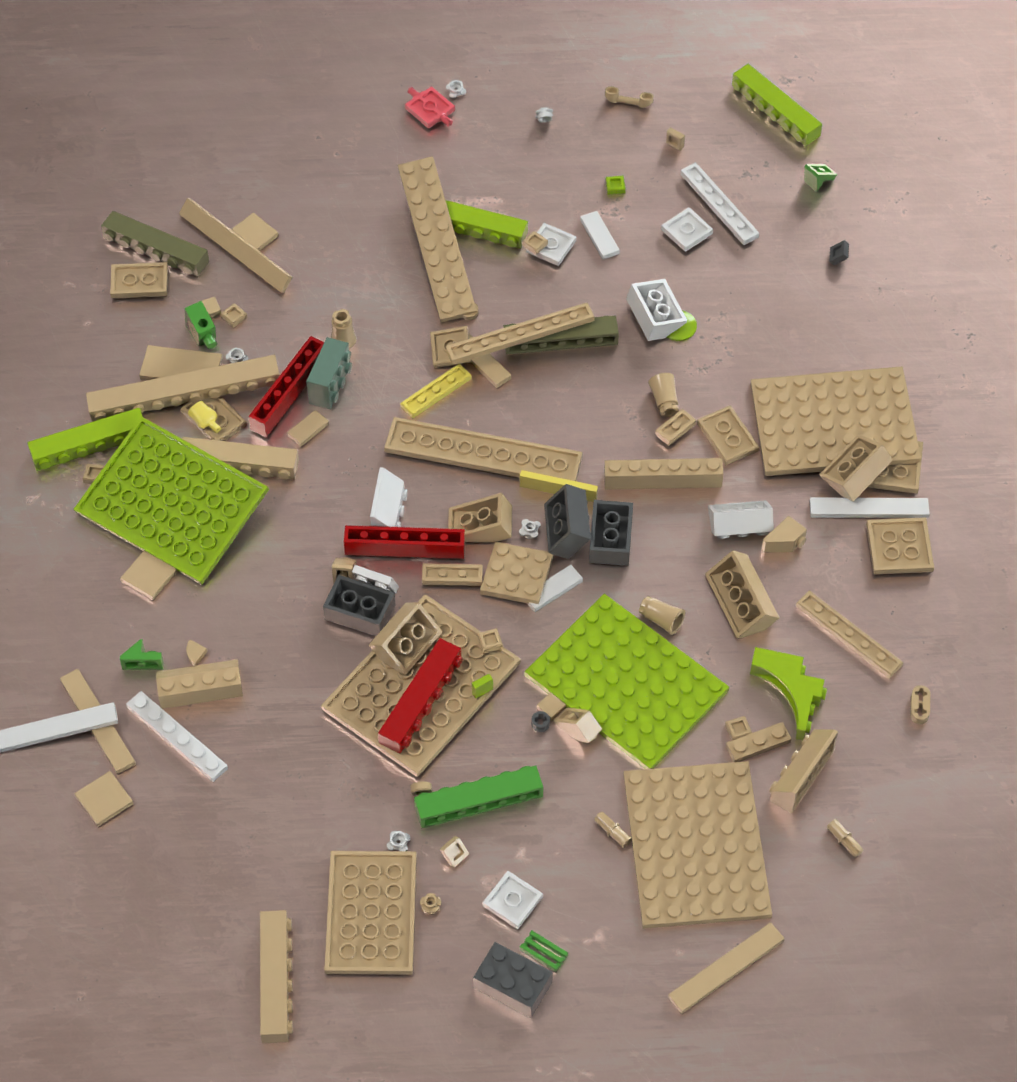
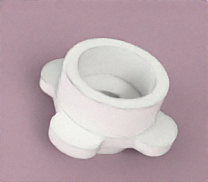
[446,80,466,98]
[535,107,553,123]
[226,348,248,363]
[519,519,541,539]
[387,831,410,851]

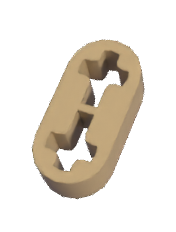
[910,685,931,724]

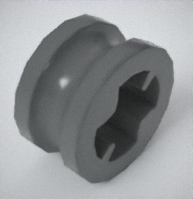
[531,711,550,732]

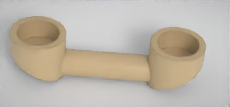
[605,86,654,108]

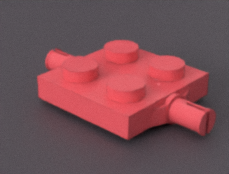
[405,86,455,129]

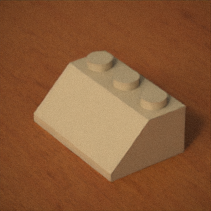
[819,434,893,501]
[368,602,442,675]

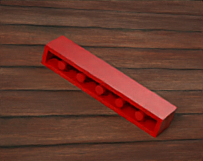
[248,336,324,438]
[344,525,465,559]
[378,638,463,754]

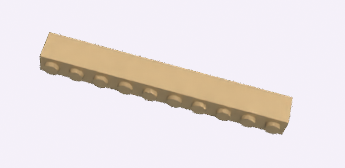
[86,355,280,422]

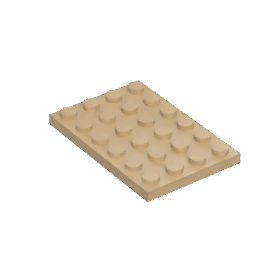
[324,851,417,975]

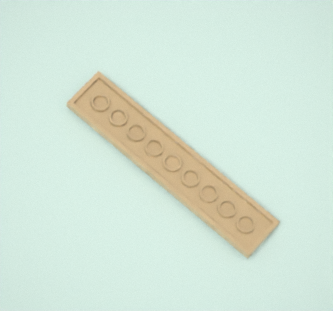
[398,156,477,323]
[384,417,583,481]

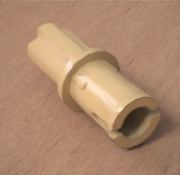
[594,812,632,848]
[827,819,863,857]

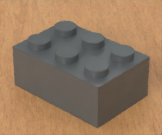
[544,484,591,559]
[589,500,633,566]
[323,575,396,636]
[473,942,553,1018]

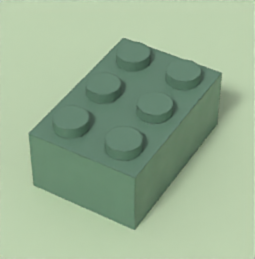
[306,337,352,409]

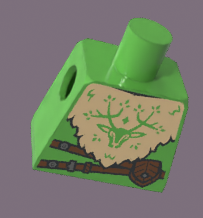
[184,301,218,349]

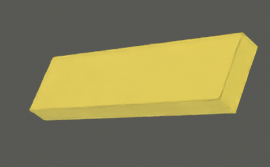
[400,363,472,419]
[520,470,598,502]

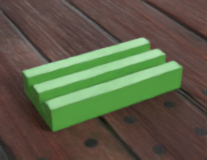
[520,930,568,972]

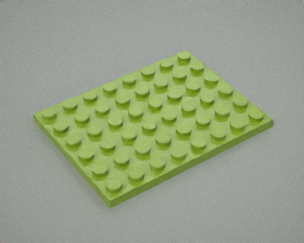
[73,416,269,585]
[524,593,729,769]

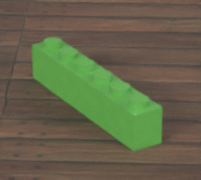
[414,766,543,829]

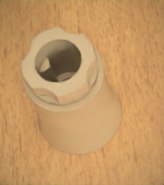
[331,309,357,349]
[648,373,679,417]
[638,596,686,635]

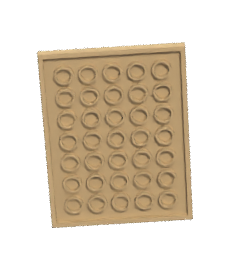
[751,366,921,476]
[321,594,521,777]
[623,761,772,929]

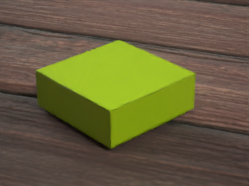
[605,176,626,195]
[472,674,493,699]

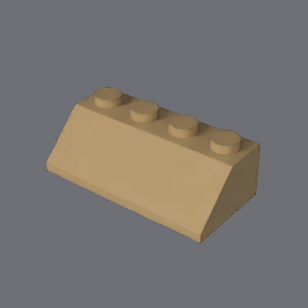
[705,550,780,639]
[156,659,243,709]
[769,729,838,814]

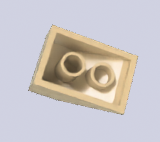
[448,493,512,542]

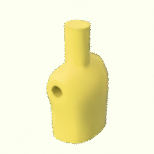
[188,401,221,433]

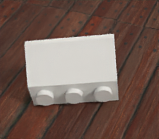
[626,279,687,341]
[370,467,408,527]
[708,500,774,539]

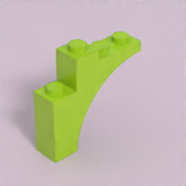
[750,647,827,740]

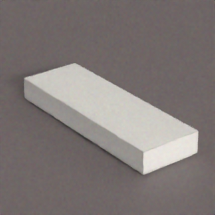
[580,211,620,259]
[527,565,583,612]

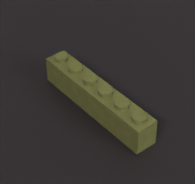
[101,211,209,277]
[503,315,619,354]

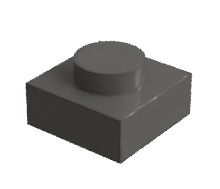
[829,240,849,265]

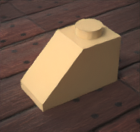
[761,516,807,553]
[332,557,357,585]
[553,708,602,743]

